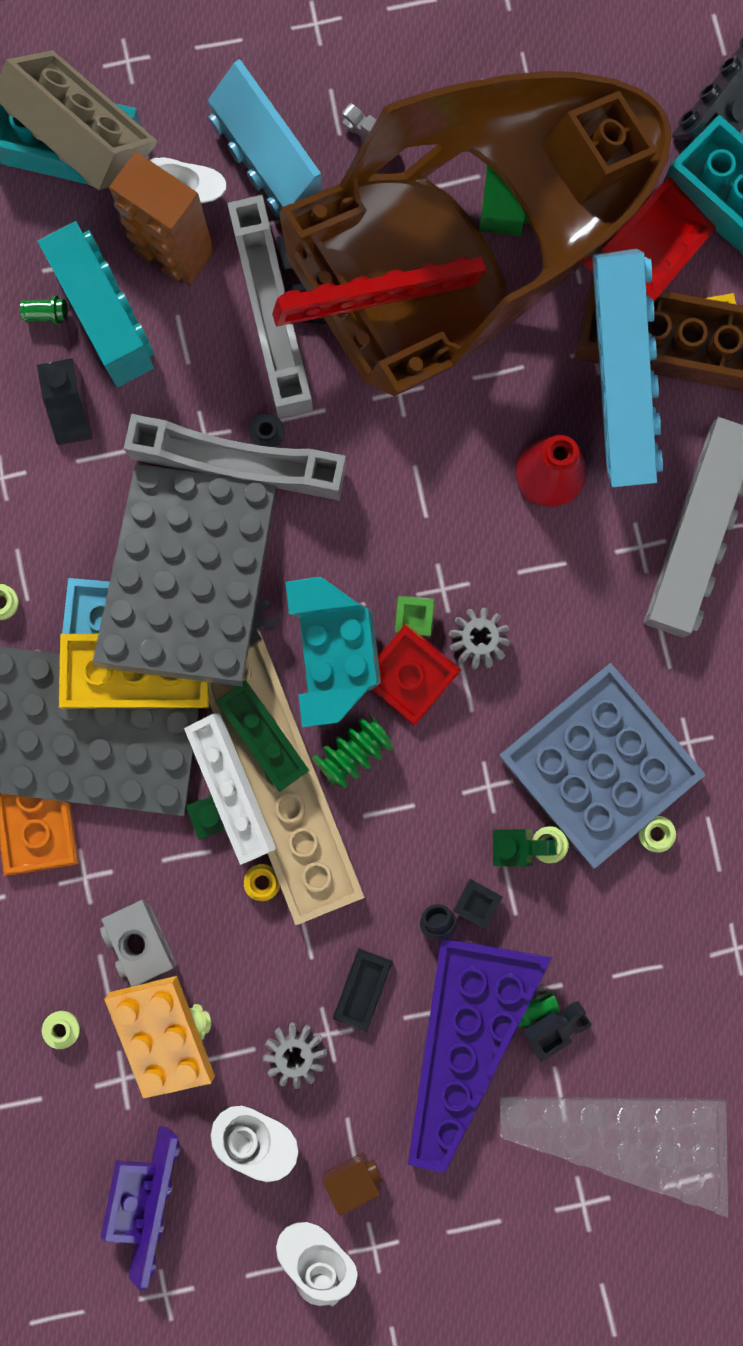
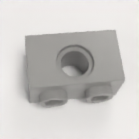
[100,898,178,987]

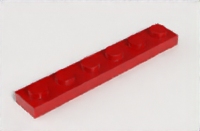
[272,256,486,327]

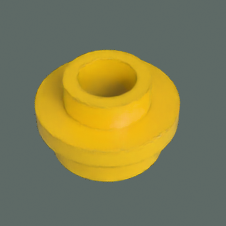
[244,864,280,901]

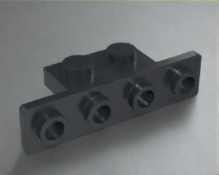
[672,38,743,141]

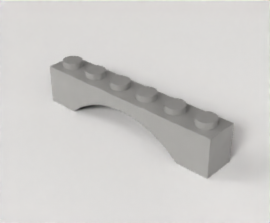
[227,195,313,419]
[124,414,346,501]

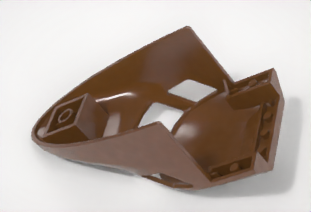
[279,71,671,397]

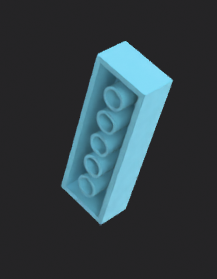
[592,249,663,487]

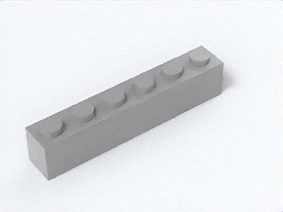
[643,417,743,638]

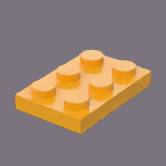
[104,976,215,1099]

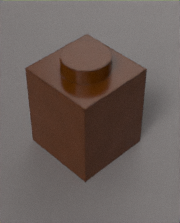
[322,1152,383,1216]

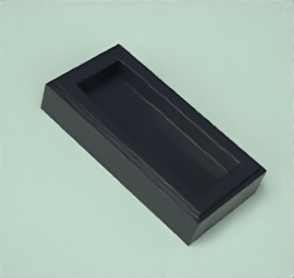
[332,947,393,1032]

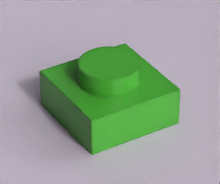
[395,595,435,636]

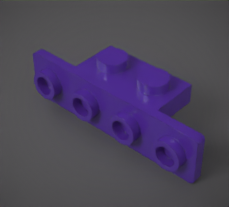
[100,1126,180,1290]

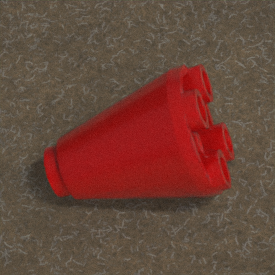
[515,435,587,507]

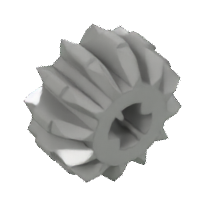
[449,608,511,670]
[263,1022,327,1089]

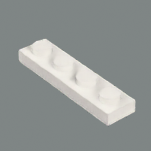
[184,713,277,865]

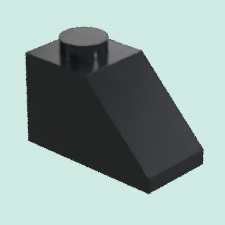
[37,358,93,445]

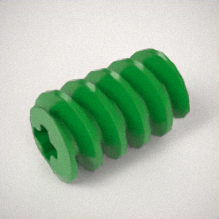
[311,712,394,788]

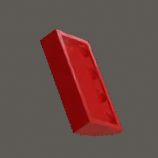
[585,176,716,302]

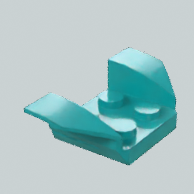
[285,577,381,727]

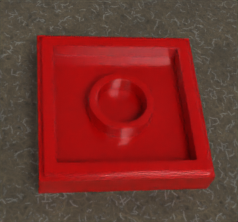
[372,623,462,726]

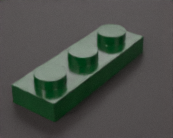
[216,680,310,792]

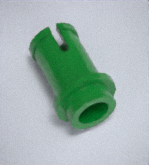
[20,296,68,325]
[518,990,560,1029]

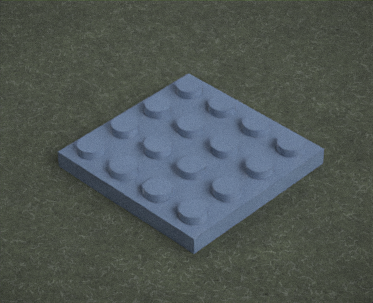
[498,662,706,869]

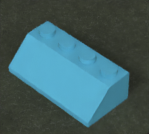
[208,59,322,219]

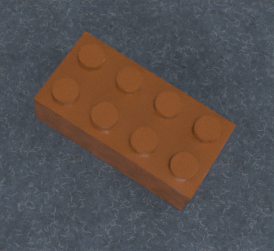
[109,151,214,286]

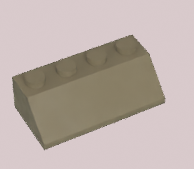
[0,50,157,190]

